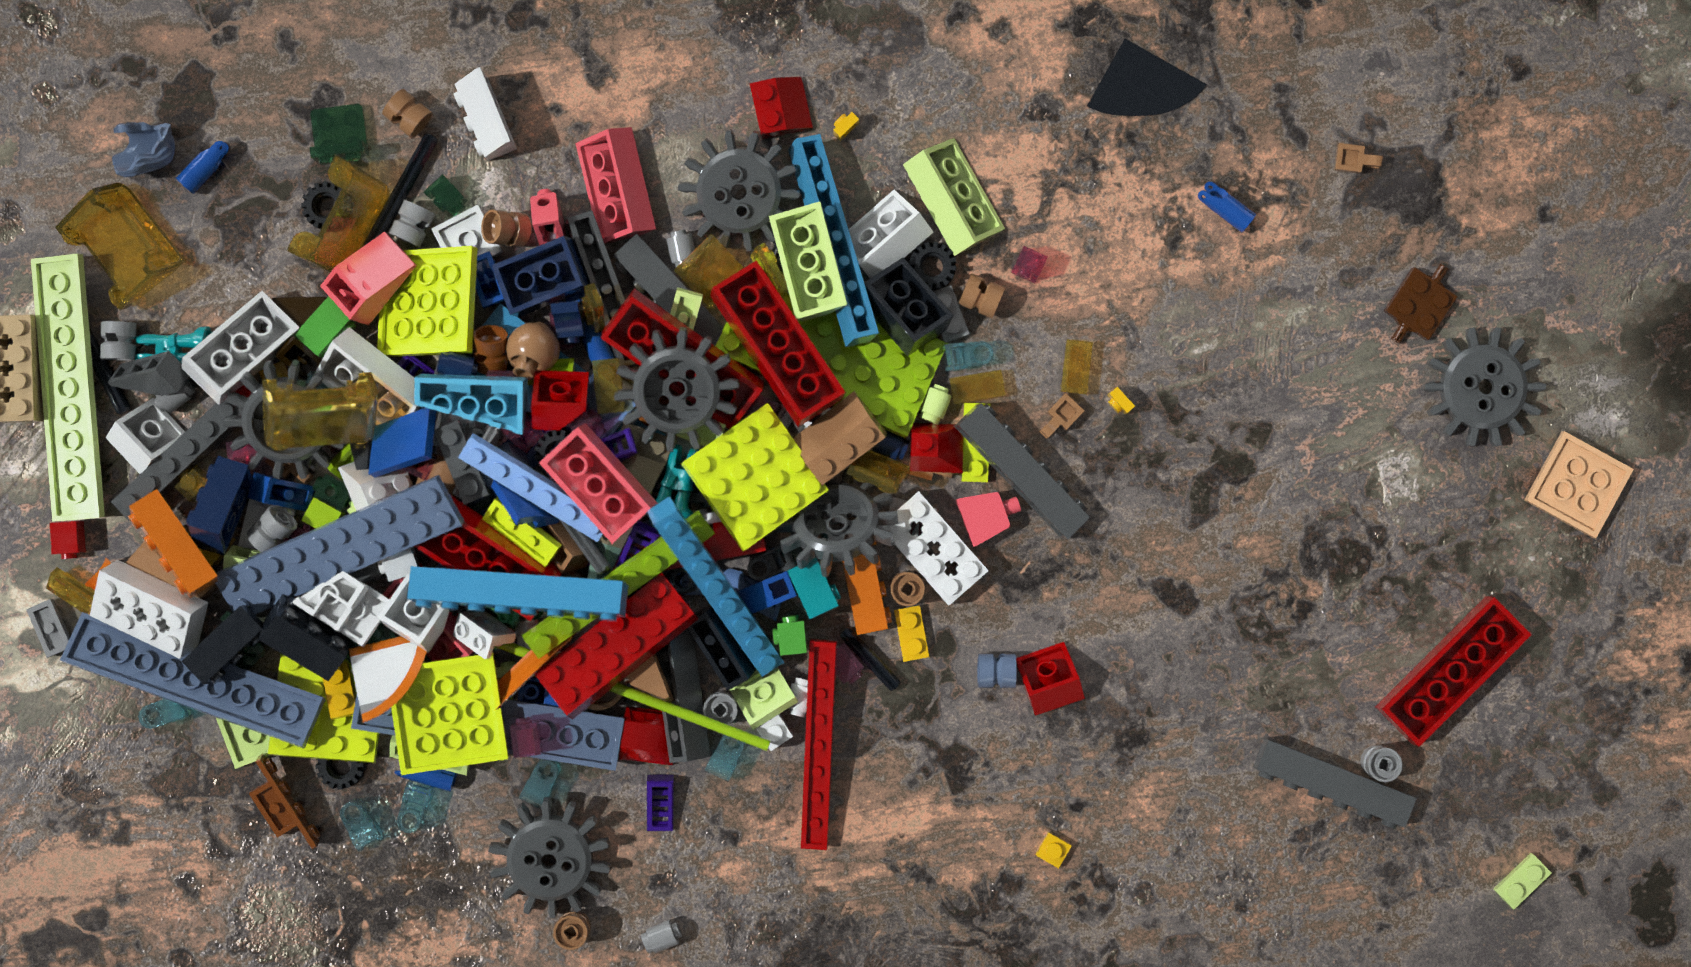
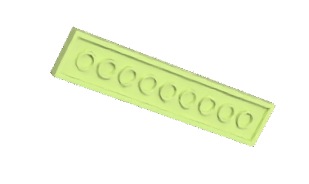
[31,254,105,522]

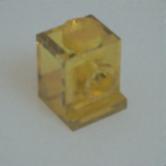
[175,465,208,502]

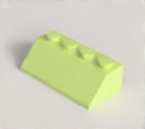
[903,138,1005,256]
[769,202,848,322]

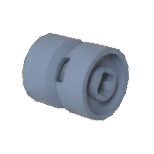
[977,654,1016,688]

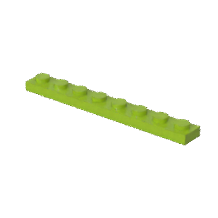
[522,510,715,658]

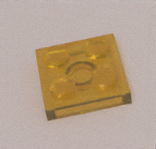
[673,234,744,308]
[847,450,910,494]

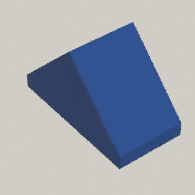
[476,251,505,309]

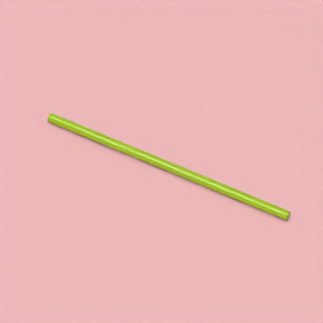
[494,643,771,751]

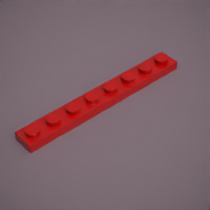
[801,639,837,850]

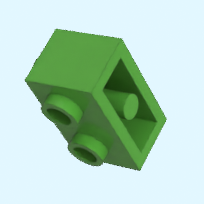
[294,296,356,358]
[773,615,808,656]

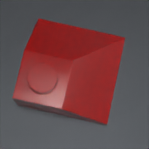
[910,423,963,473]

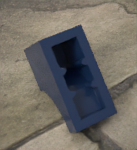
[551,301,586,345]

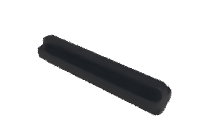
[840,627,901,691]

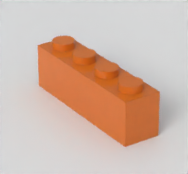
[128,489,218,599]
[842,541,892,635]

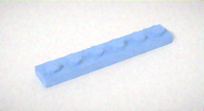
[458,433,603,542]

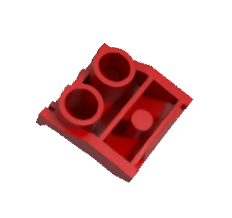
[619,706,673,765]

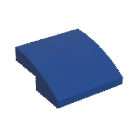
[491,480,559,528]

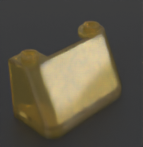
[286,155,390,273]
[55,183,183,311]
[262,372,378,451]

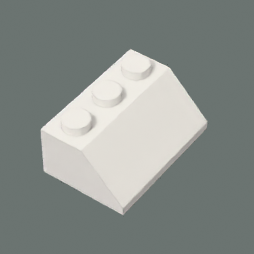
[453,67,517,161]
[848,190,933,279]

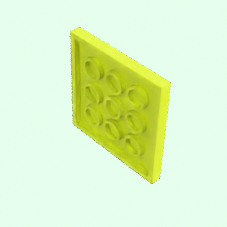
[377,246,478,357]
[681,403,829,551]
[391,652,509,775]
[268,654,379,763]

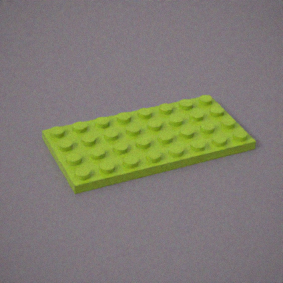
[716,258,948,439]

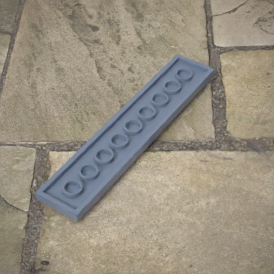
[215,475,465,614]
[60,612,325,749]
[351,695,624,771]

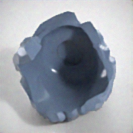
[112,122,176,177]

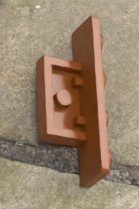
[249,754,320,849]

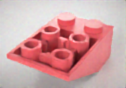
[320,232,417,325]

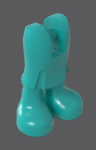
[135,326,212,364]
[655,444,700,519]

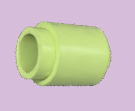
[919,384,952,425]

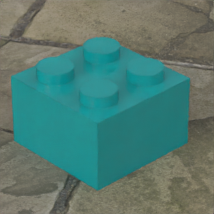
[787,558,841,619]

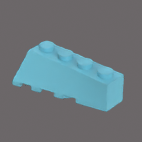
[414,374,528,435]

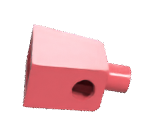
[530,189,566,246]
[956,492,1021,547]

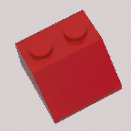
[749,77,813,140]
[531,371,589,431]
[1016,642,1085,716]

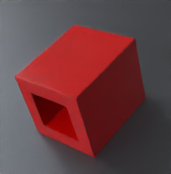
[49,521,86,559]

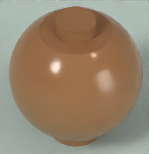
[506,322,560,380]

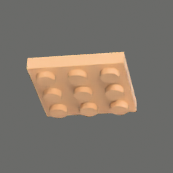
[1524,431,1634,538]

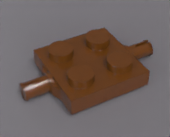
[1383,264,1458,344]

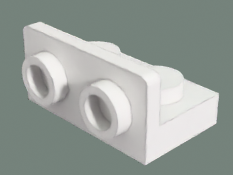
[453,610,517,659]

